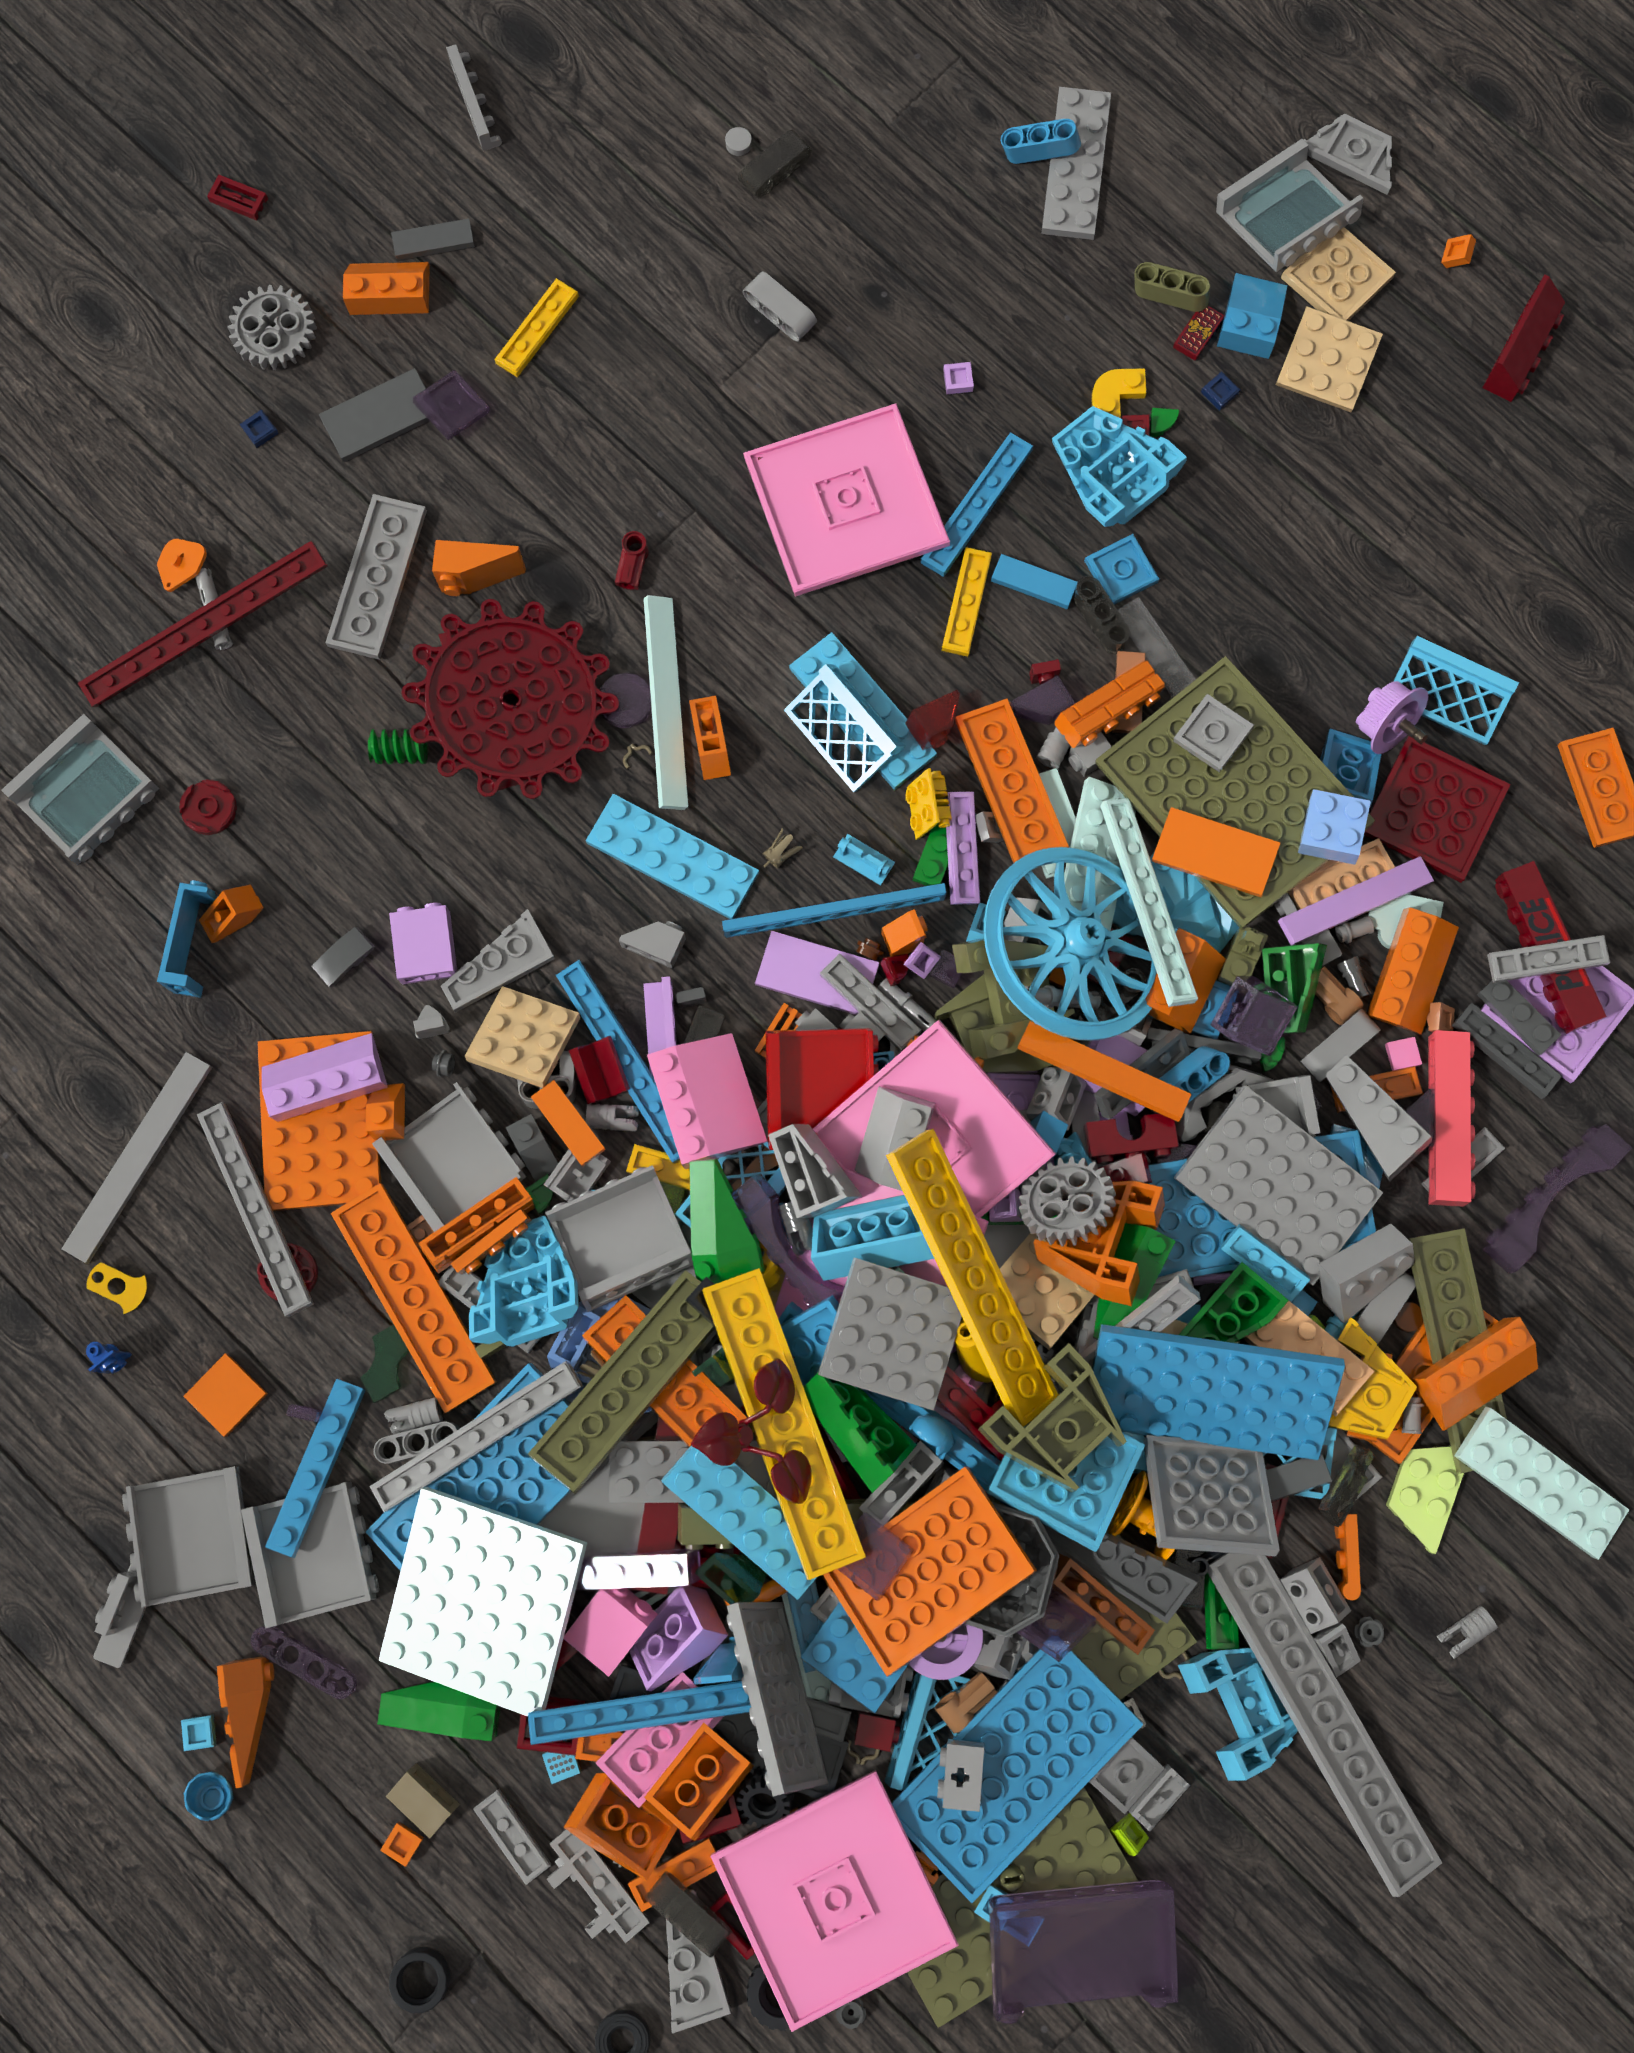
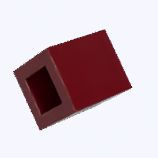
[854,1711,900,1752]

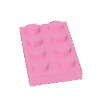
[596,1672,724,1808]

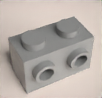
[1026,1067,1087,1131]
[1280,1557,1351,1634]

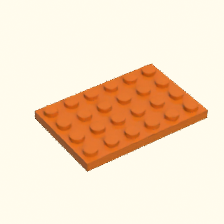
[258,1031,381,1211]
[823,1466,1037,1677]

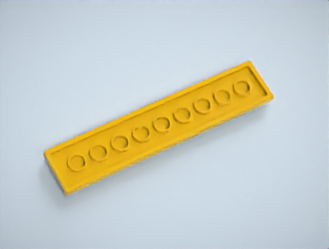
[886,1129,1059,1427]
[702,1268,866,1580]

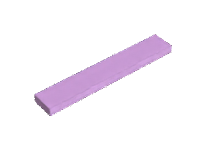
[1278,856,1434,946]

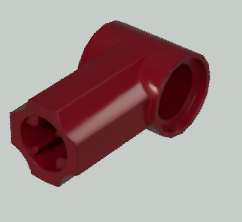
[615,531,649,590]

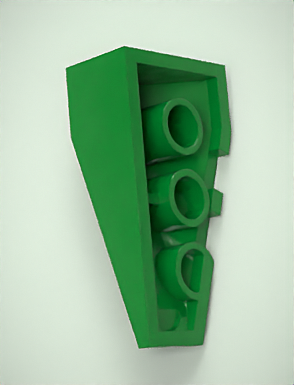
[689,1158,765,1283]
[1093,1223,1175,1340]
[1179,1262,1289,1343]
[377,1682,501,1741]

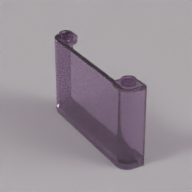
[989,1880,1178,2024]

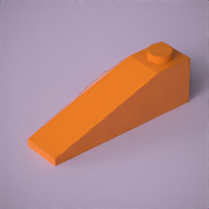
[217,1656,274,1788]

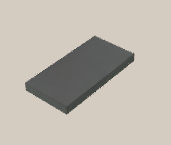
[319,368,439,463]

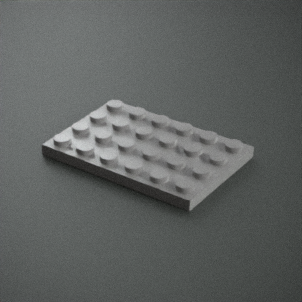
[1174,1085,1383,1285]
[727,1602,828,1797]

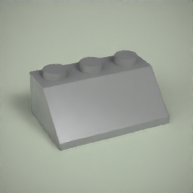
[855,1086,935,1191]

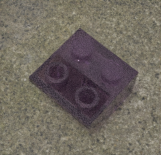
[1210,976,1298,1055]

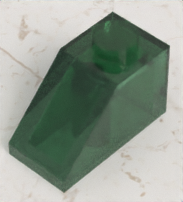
[694,1553,767,1605]

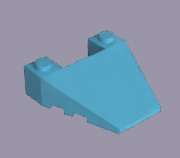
[1178,1648,1298,1781]

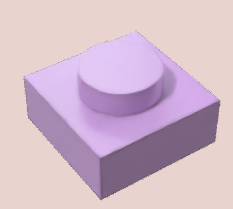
[943,362,974,394]

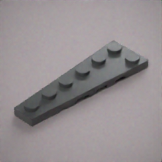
[1042,1523,1200,1624]

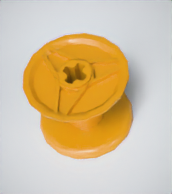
[1108,1471,1175,1560]

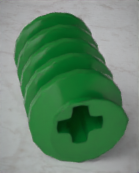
[368,729,428,764]

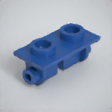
[86,1342,132,1374]

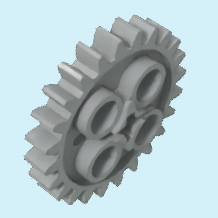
[228,285,317,370]
[1019,1156,1116,1247]

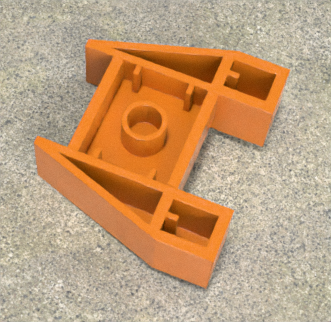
[1034,1181,1165,1306]

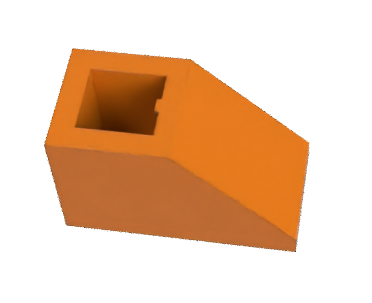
[881,909,928,957]

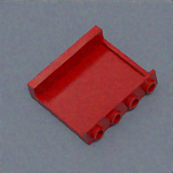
[766,1028,879,1150]

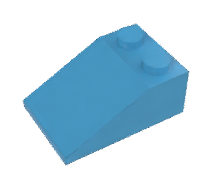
[1217,273,1287,359]
[1320,729,1381,805]

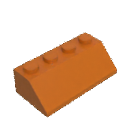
[1367,907,1459,1034]
[1411,1317,1538,1431]

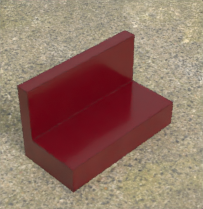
[569,1036,630,1104]

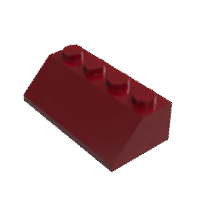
[1482,274,1565,402]

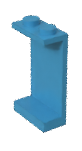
[157,880,218,998]

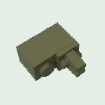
[1216,926,1268,994]

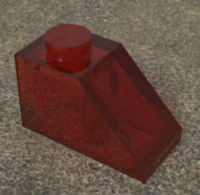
[905,690,960,750]

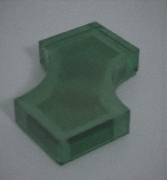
[360,1324,409,1403]

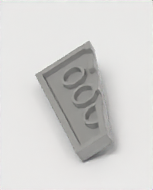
[665,1887,731,2034]

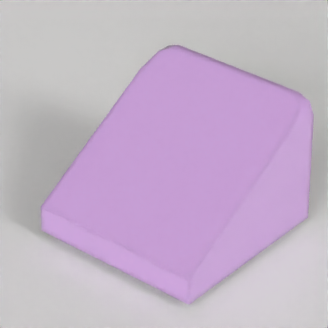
[904,942,941,979]
[989,1188,1023,1222]

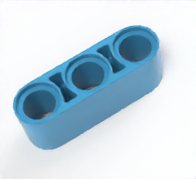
[1001,119,1081,164]
[1159,1046,1230,1104]

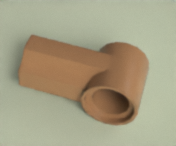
[1315,966,1363,1025]
[935,1672,997,1733]

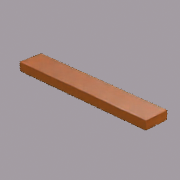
[1017,1021,1191,1122]

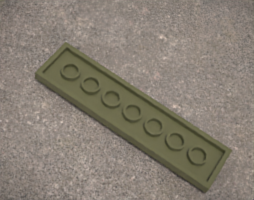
[1408,1228,1507,1473]
[528,1270,715,1494]

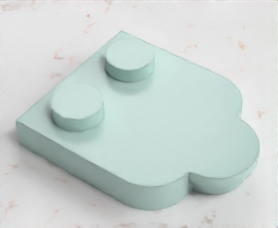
[1368,894,1444,949]

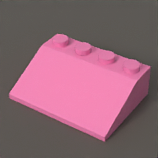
[647,1033,768,1169]

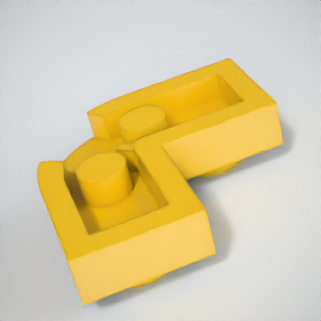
[1092,369,1146,418]

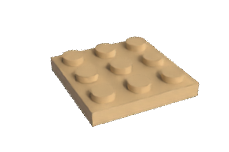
[1281,227,1396,321]
[1276,307,1383,412]
[465,986,580,1088]
[1000,1233,1095,1350]

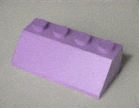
[262,1033,388,1122]

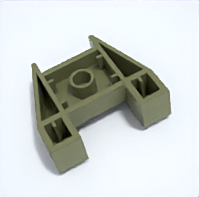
[952,939,1075,1059]
[934,974,1056,1075]
[978,1343,1127,1492]

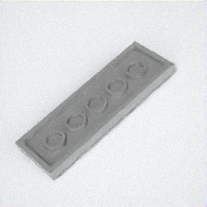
[1041,87,1111,240]
[325,494,427,660]
[609,1441,778,1503]

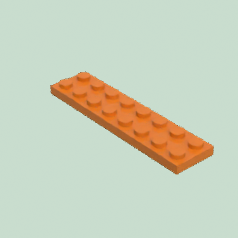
[331,1183,497,1413]

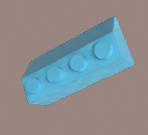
[811,1195,935,1281]

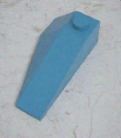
[694,1637,744,1685]

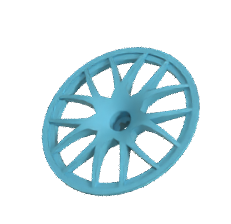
[984,847,1157,1041]

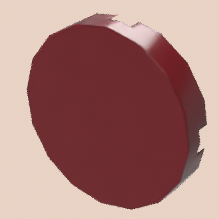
[179,779,237,835]

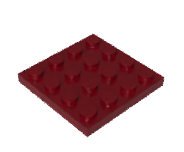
[1364,736,1511,883]

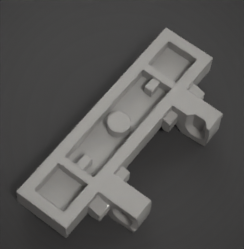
[547,1829,650,1943]

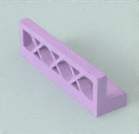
[644,977,677,1075]

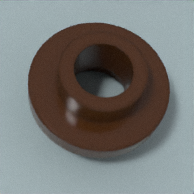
[856,938,884,961]

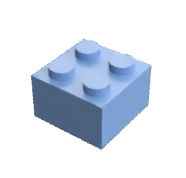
[1298,789,1371,865]

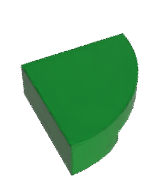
[1150,408,1179,437]
[1255,1037,1285,1073]
[526,1174,554,1215]

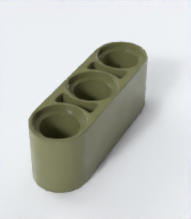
[1134,262,1210,312]

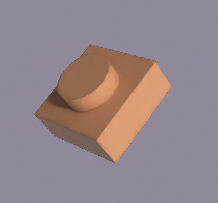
[1427,1002,1455,1032]

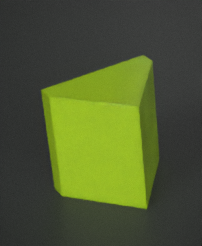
[1109,1813,1149,1856]

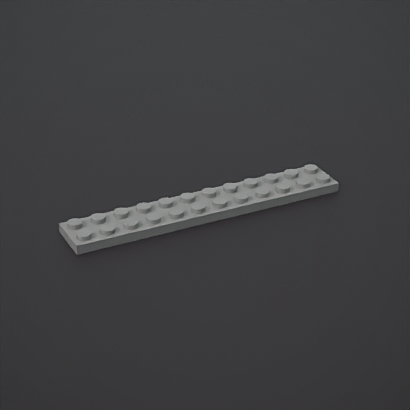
[1208,1553,1442,1897]

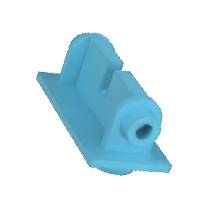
[833,834,895,886]

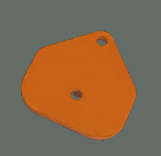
[157,539,207,592]

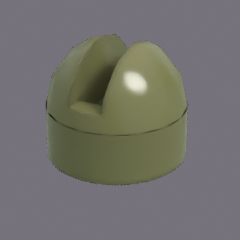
[999,1864,1024,1891]

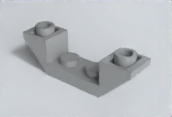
[1175,1064,1273,1142]

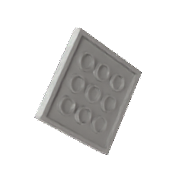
[818,1258,962,1411]
[1143,1435,1280,1556]

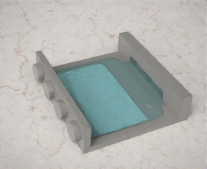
[1216,139,1363,272]
[1,714,159,865]

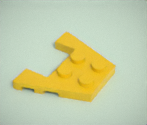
[1328,1317,1417,1440]

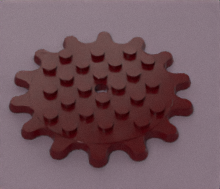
[401,599,619,799]

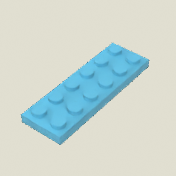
[789,632,937,791]
[586,794,759,919]
[661,1446,817,1600]

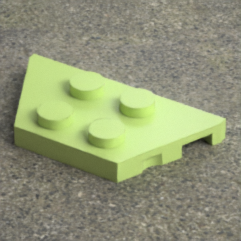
[1386,1446,1464,1554]

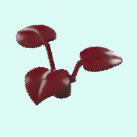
[691,1358,812,1504]

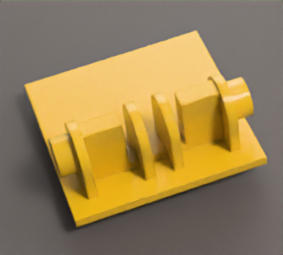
[906,768,952,840]

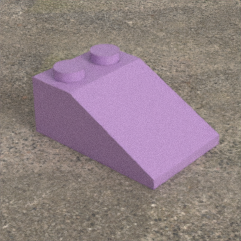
[629,1583,728,1691]

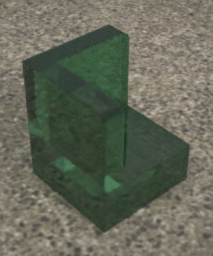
[692,1347,734,1388]

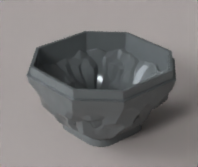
[964,1503,1059,1637]

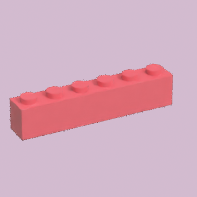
[1428,1030,1475,1207]

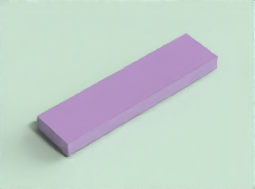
[945,792,980,905]

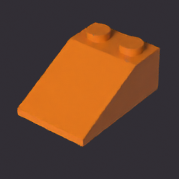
[432,540,526,596]
[564,1773,678,1880]

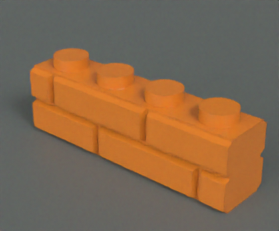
[1055,661,1165,748]
[418,1177,535,1274]

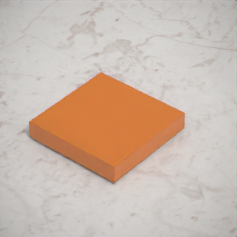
[183,1353,268,1437]

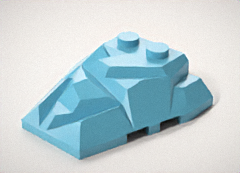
[1052,406,1187,527]
[1112,853,1239,953]
[469,1215,579,1347]

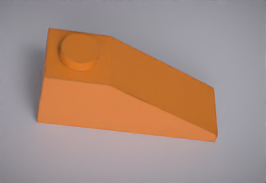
[689,696,731,780]

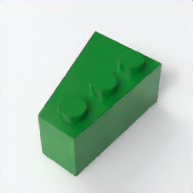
[1262,943,1327,1035]

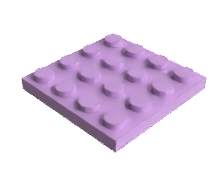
[1481,966,1634,1083]

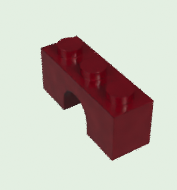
[1083,1113,1178,1164]

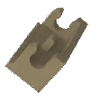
[386,1763,460,1838]

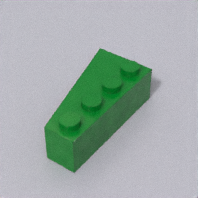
[803,1371,917,1493]

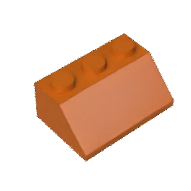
[343,262,430,315]
[1145,928,1226,1035]
[644,1722,754,1841]

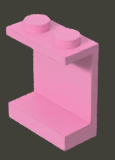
[563,1576,658,1677]

